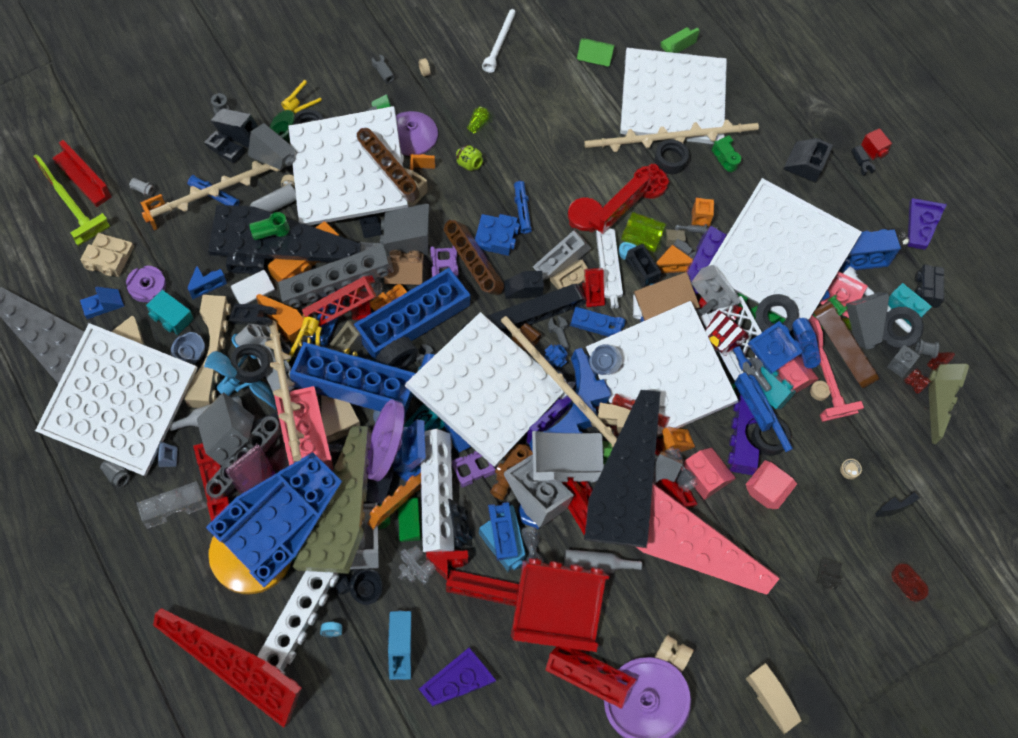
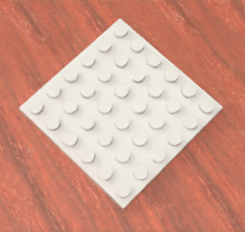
[620,48,726,144]
[289,106,408,226]
[709,178,861,320]
[586,301,738,437]
[405,312,564,467]
[35,323,197,476]

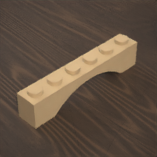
[185,295,231,408]

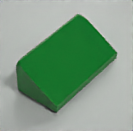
[398,498,420,542]

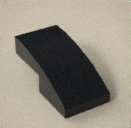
[204,131,245,164]
[875,492,920,517]

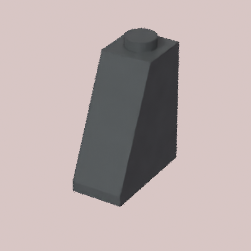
[248,123,295,170]
[846,292,889,349]

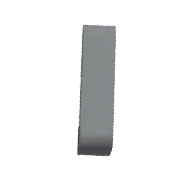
[235,324,295,392]

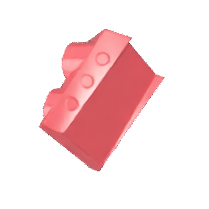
[745,460,797,509]

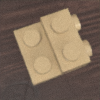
[80,233,134,277]

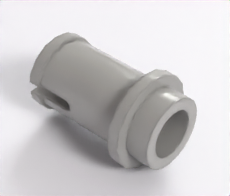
[130,178,155,196]

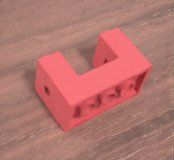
[274,386,334,472]

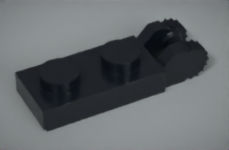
[229,304,277,326]

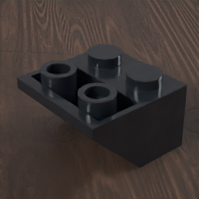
[783,138,833,183]

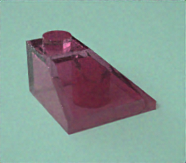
[225,444,273,494]

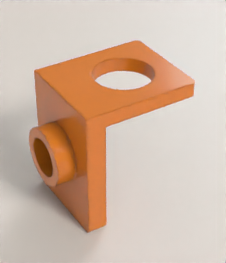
[410,154,435,171]
[140,194,165,230]

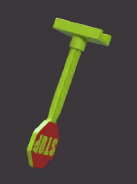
[33,155,110,246]

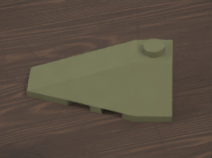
[928,364,969,444]

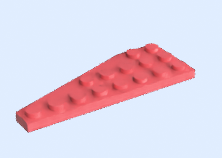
[636,484,779,595]

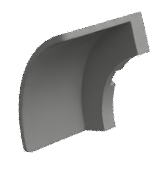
[532,431,604,482]

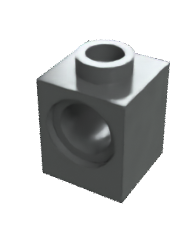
[887,345,920,378]

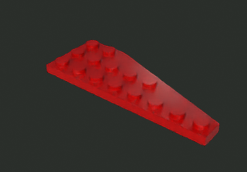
[153,608,301,728]

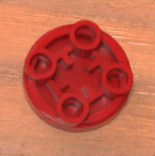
[633,164,669,199]
[568,197,602,232]

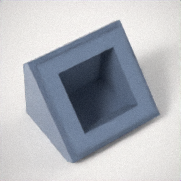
[158,442,177,467]

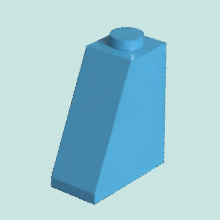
[479,505,525,572]
[388,611,411,680]

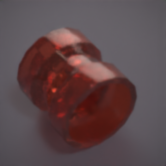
[903,368,931,394]

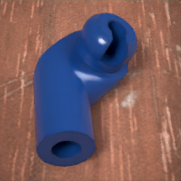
[518,504,539,530]

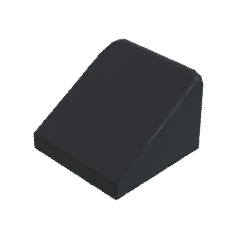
[359,215,381,238]

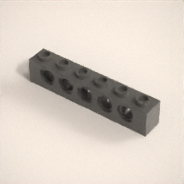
[278,245,394,308]

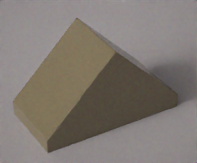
[327,321,363,355]

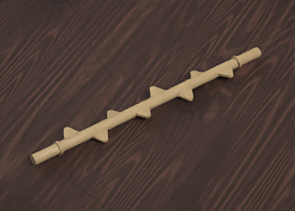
[585,120,759,152]
[150,161,280,218]
[501,316,617,447]
[265,320,304,462]

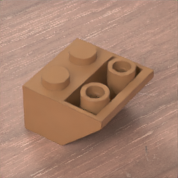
[384,250,424,285]

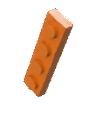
[367,473,421,529]

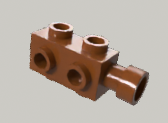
[490,443,533,500]

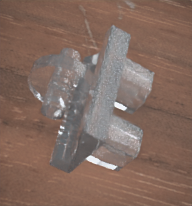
[398,546,435,585]

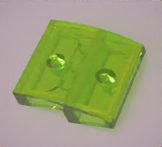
[621,212,666,252]

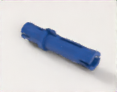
[188,175,240,206]
[514,181,532,234]

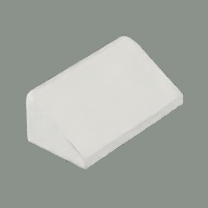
[231,270,275,304]

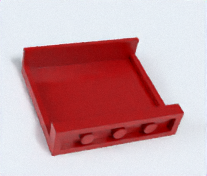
[511,558,609,652]

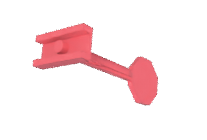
[809,315,864,422]

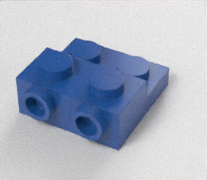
[475,214,520,256]
[747,321,803,375]
[392,420,426,473]

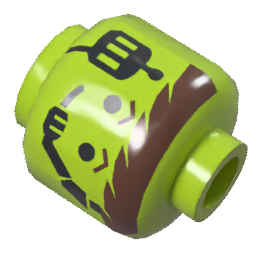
[456,145,483,171]

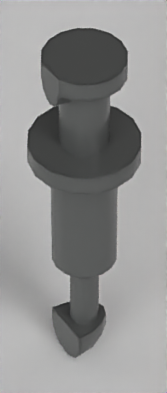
[675,224,718,234]

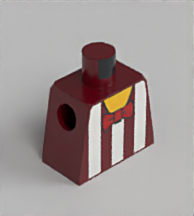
[705,310,749,356]

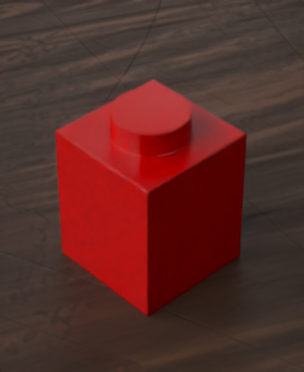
[861,128,892,160]

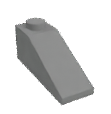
[533,230,591,281]

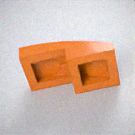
[371,284,407,311]

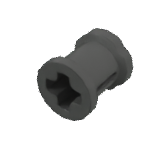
[211,93,229,115]
[915,339,939,359]

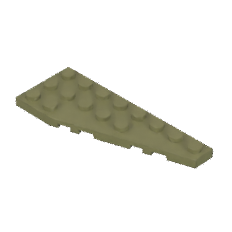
[293,426,372,573]

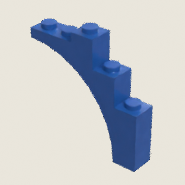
[529,348,611,452]

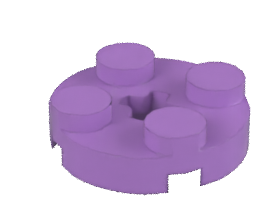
[126,266,166,303]

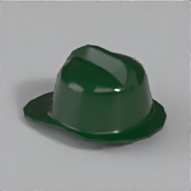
[270,110,295,144]

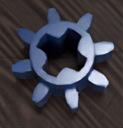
[544,344,568,368]

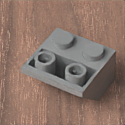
[691,265,740,310]

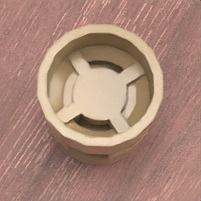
[655,635,693,673]

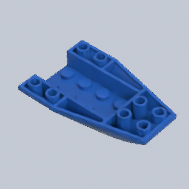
[206,452,342,588]

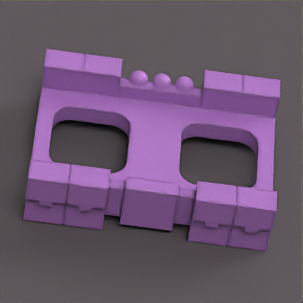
[430,246,458,278]
[451,451,495,488]

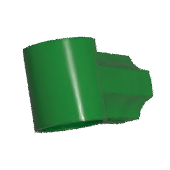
[249,212,290,240]

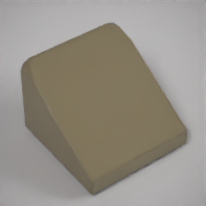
[666,229,686,247]

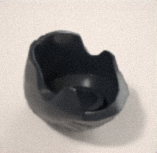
[349,568,383,605]

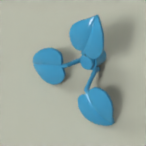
[204,334,277,410]

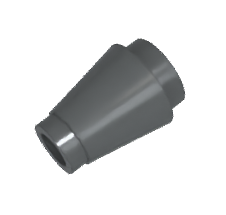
[100,460,130,488]

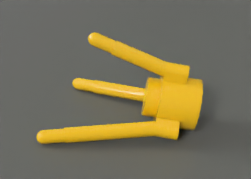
[281,80,322,114]
[287,317,322,361]

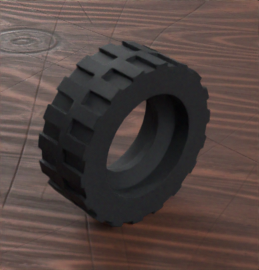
[755,294,799,332]
[883,307,924,348]
[375,337,419,370]

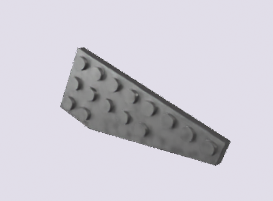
[0,287,84,384]

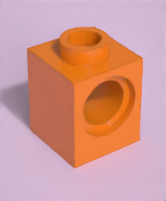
[692,198,714,226]

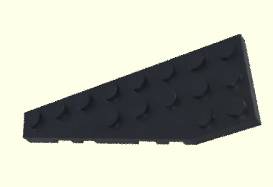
[208,205,361,262]
[584,389,661,548]

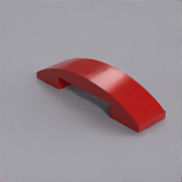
[193,443,230,522]

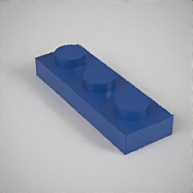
[735,372,774,432]

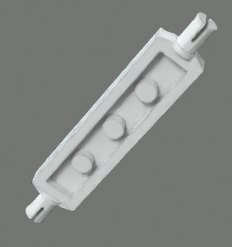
[596,229,623,309]

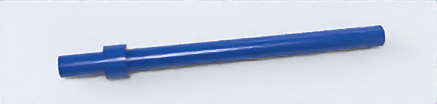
[733,346,793,452]

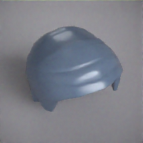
[171,332,205,364]
[589,344,622,375]

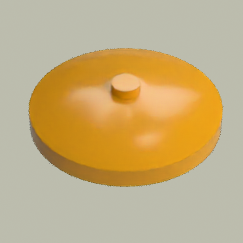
[209,536,292,594]

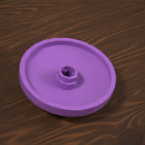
[366,400,404,481]
[604,658,691,738]

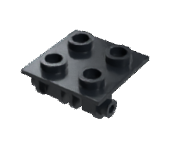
[448,499,473,548]

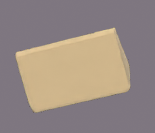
[549,259,588,289]

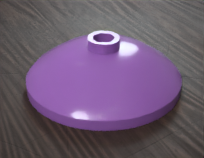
[396,111,438,156]

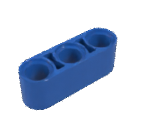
[792,317,821,369]

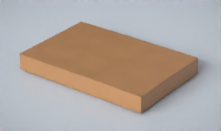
[634,272,699,321]

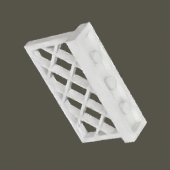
[700,296,764,381]

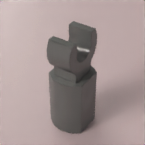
[372,55,395,84]

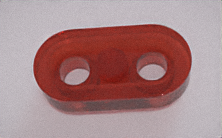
[891,564,929,602]

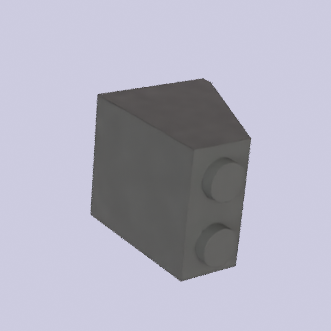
[380,204,429,255]
[197,392,255,466]

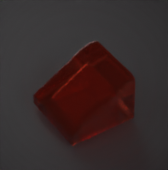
[927,352,955,370]

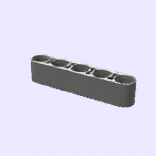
[206,416,282,499]

